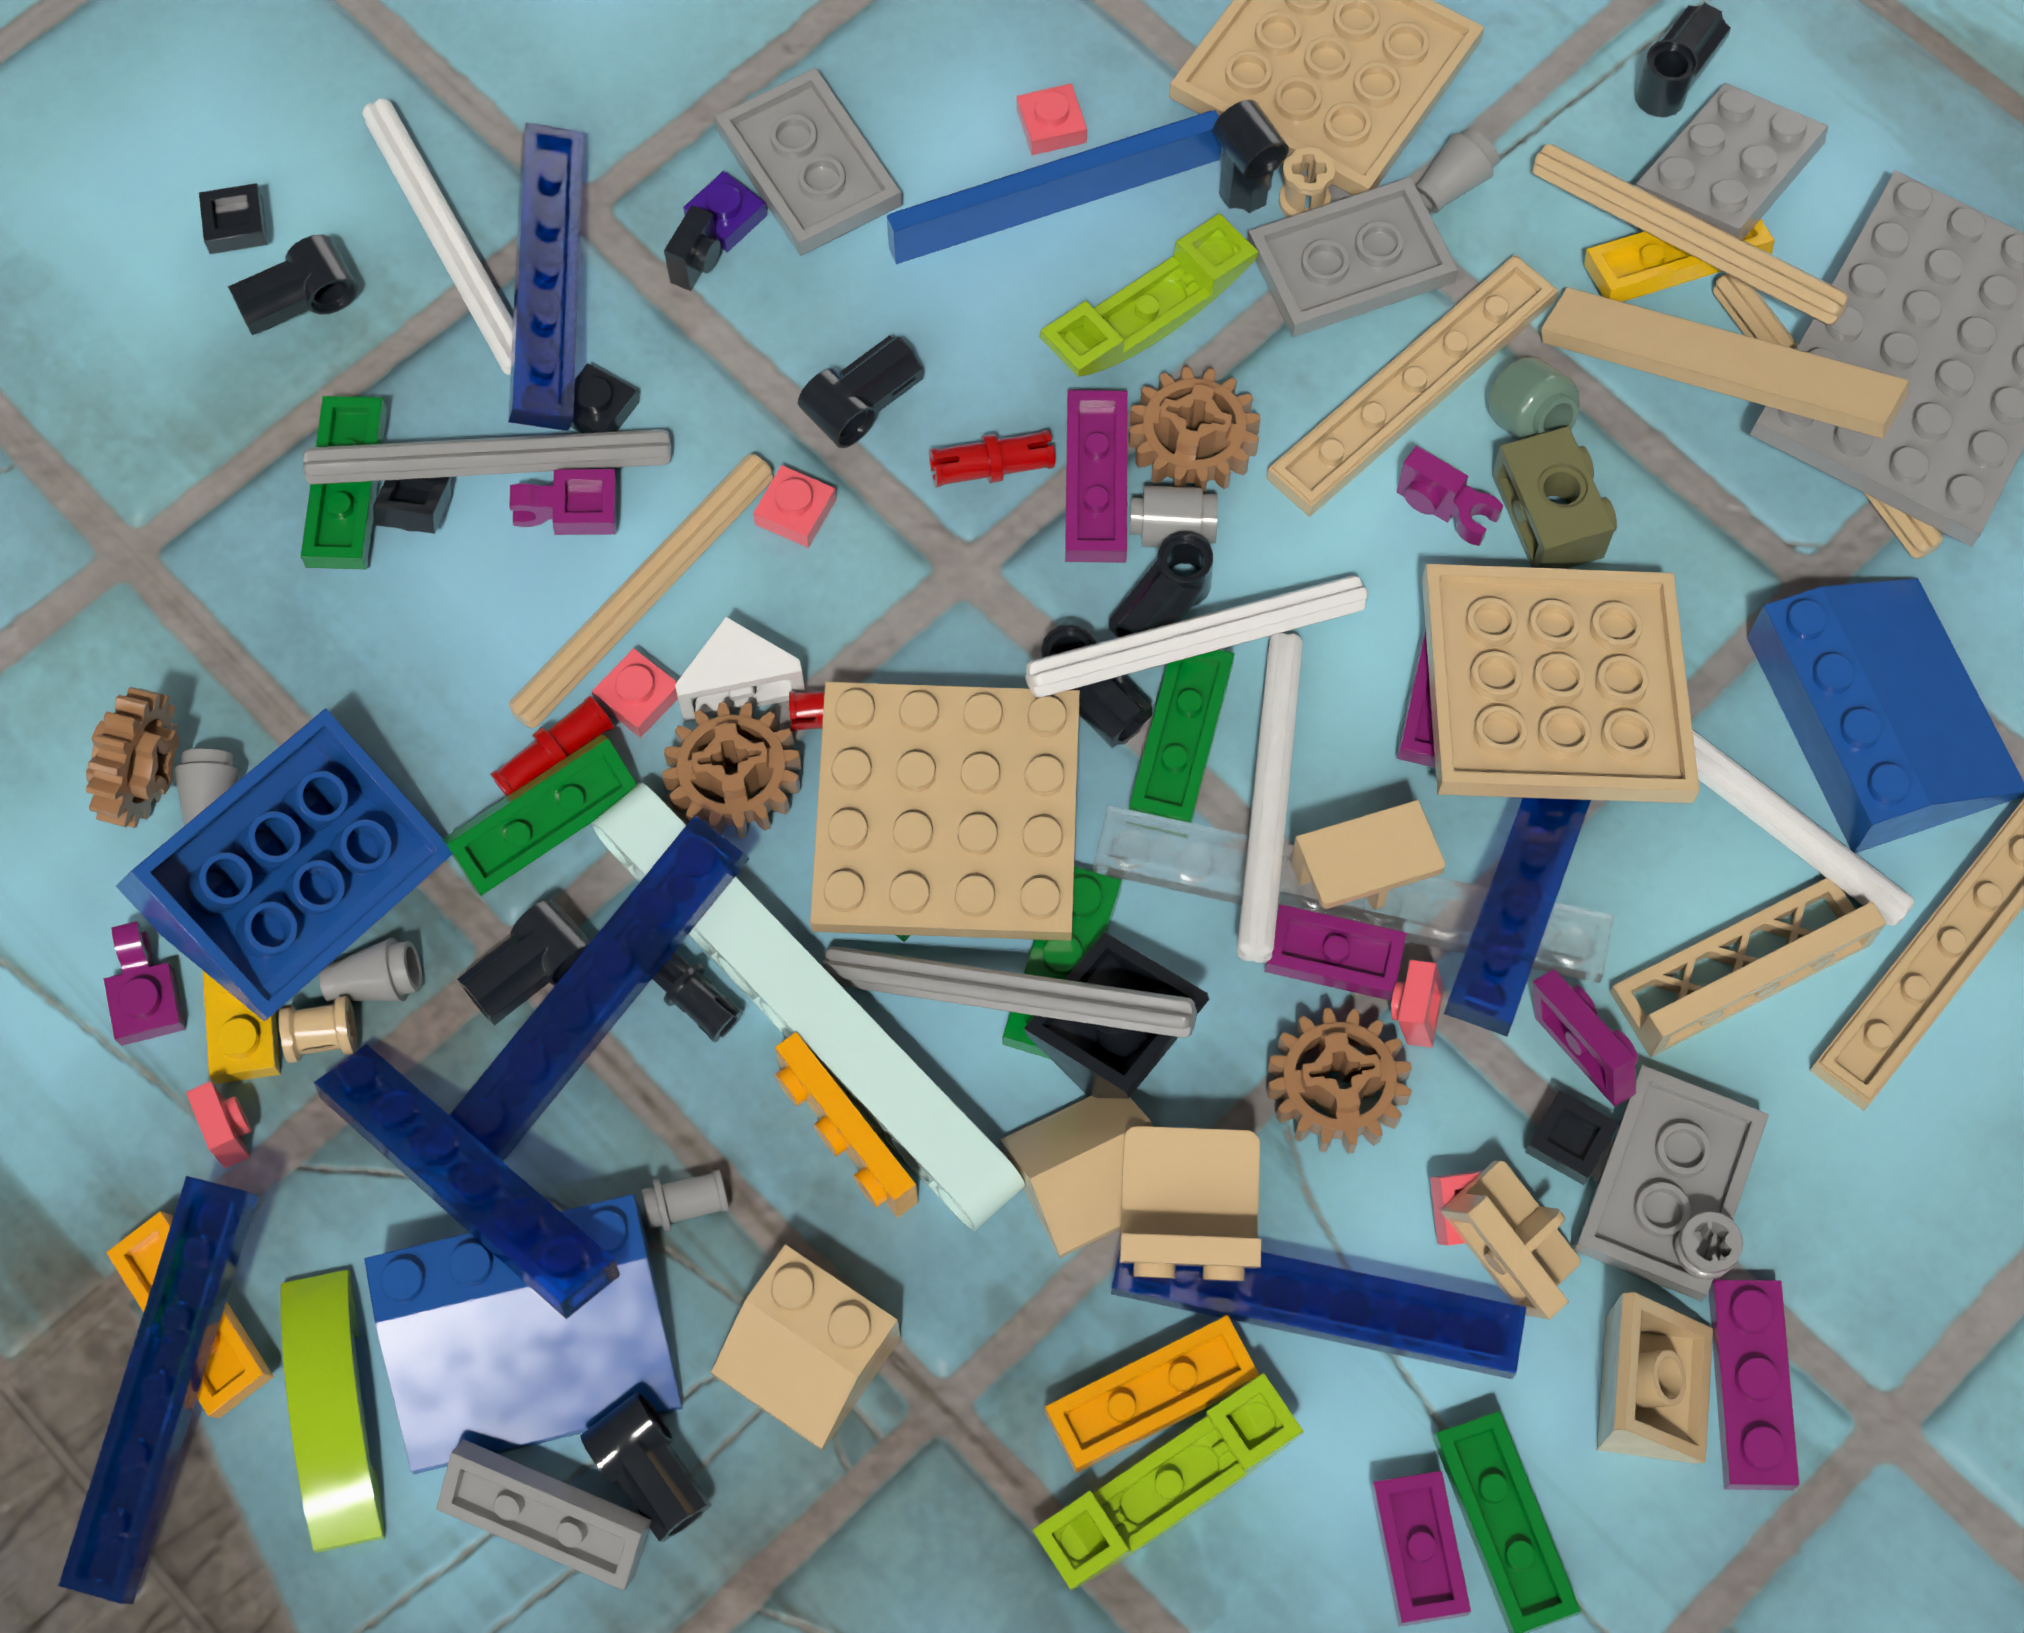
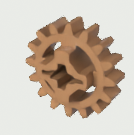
[1128,367,1260,494]
[86,687,180,828]
[662,702,802,839]
[1267,1008,1412,1154]

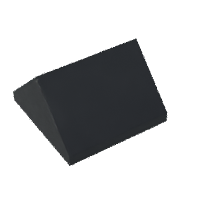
[1024,932,1210,1099]

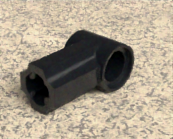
[1634,2,1731,117]
[1213,100,1289,213]
[228,235,358,335]
[798,335,923,448]
[1108,532,1213,638]
[1041,625,1153,748]
[457,899,596,1026]
[580,1392,712,1542]

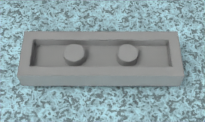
[436,1439,652,1591]

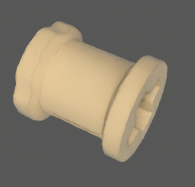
[1279,146,1336,218]
[279,996,357,1063]

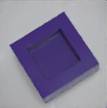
[683,170,767,253]

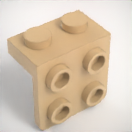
[1120,1126,1261,1281]

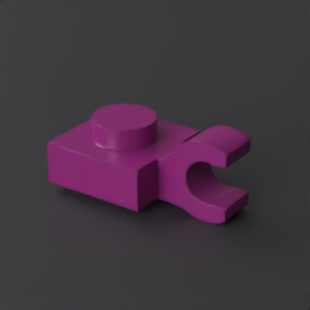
[1396,445,1503,546]
[509,469,616,535]
[103,921,186,1046]

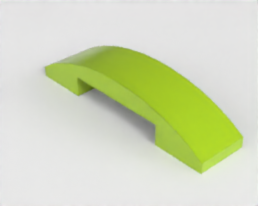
[1039,213,1258,377]
[280,1270,385,1553]
[1032,1373,1304,1591]

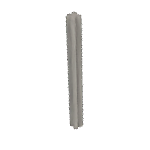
[303,429,671,484]
[821,946,1197,1038]

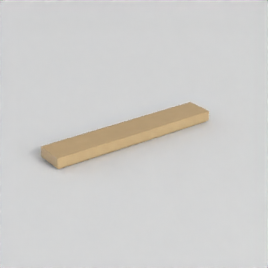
[1266,254,1559,517]
[1541,287,1909,439]
[1810,799,2024,1111]

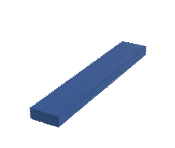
[887,110,1222,264]

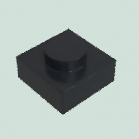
[199,183,268,254]
[664,205,720,291]
[553,363,639,433]
[373,477,452,534]
[1525,1090,1618,1185]

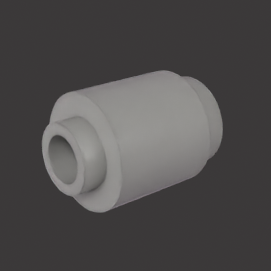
[1130,486,1218,548]

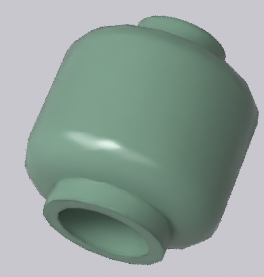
[1489,357,1579,440]

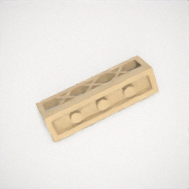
[1610,878,1887,1058]

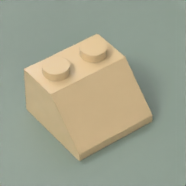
[711,1245,901,1451]

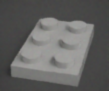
[715,68,902,256]
[1636,83,1828,240]
[1247,177,1458,337]
[1574,1065,1769,1302]

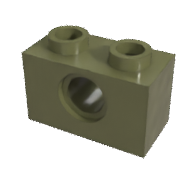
[1492,426,1617,569]

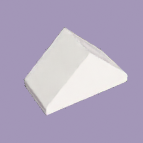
[675,617,805,722]

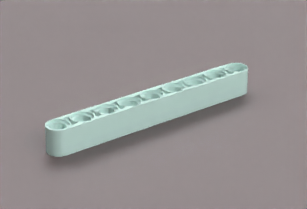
[591,783,1025,1231]

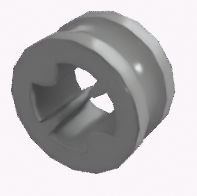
[1675,1211,1743,1280]

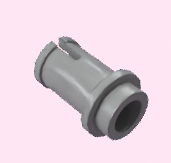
[641,1169,729,1232]

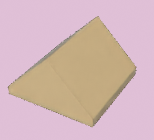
[1000,1096,1153,1259]
[1597,1292,1713,1464]

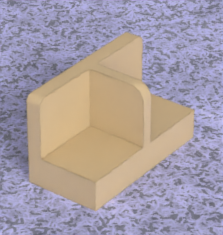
[1290,800,1445,910]
[1440,1161,1580,1320]

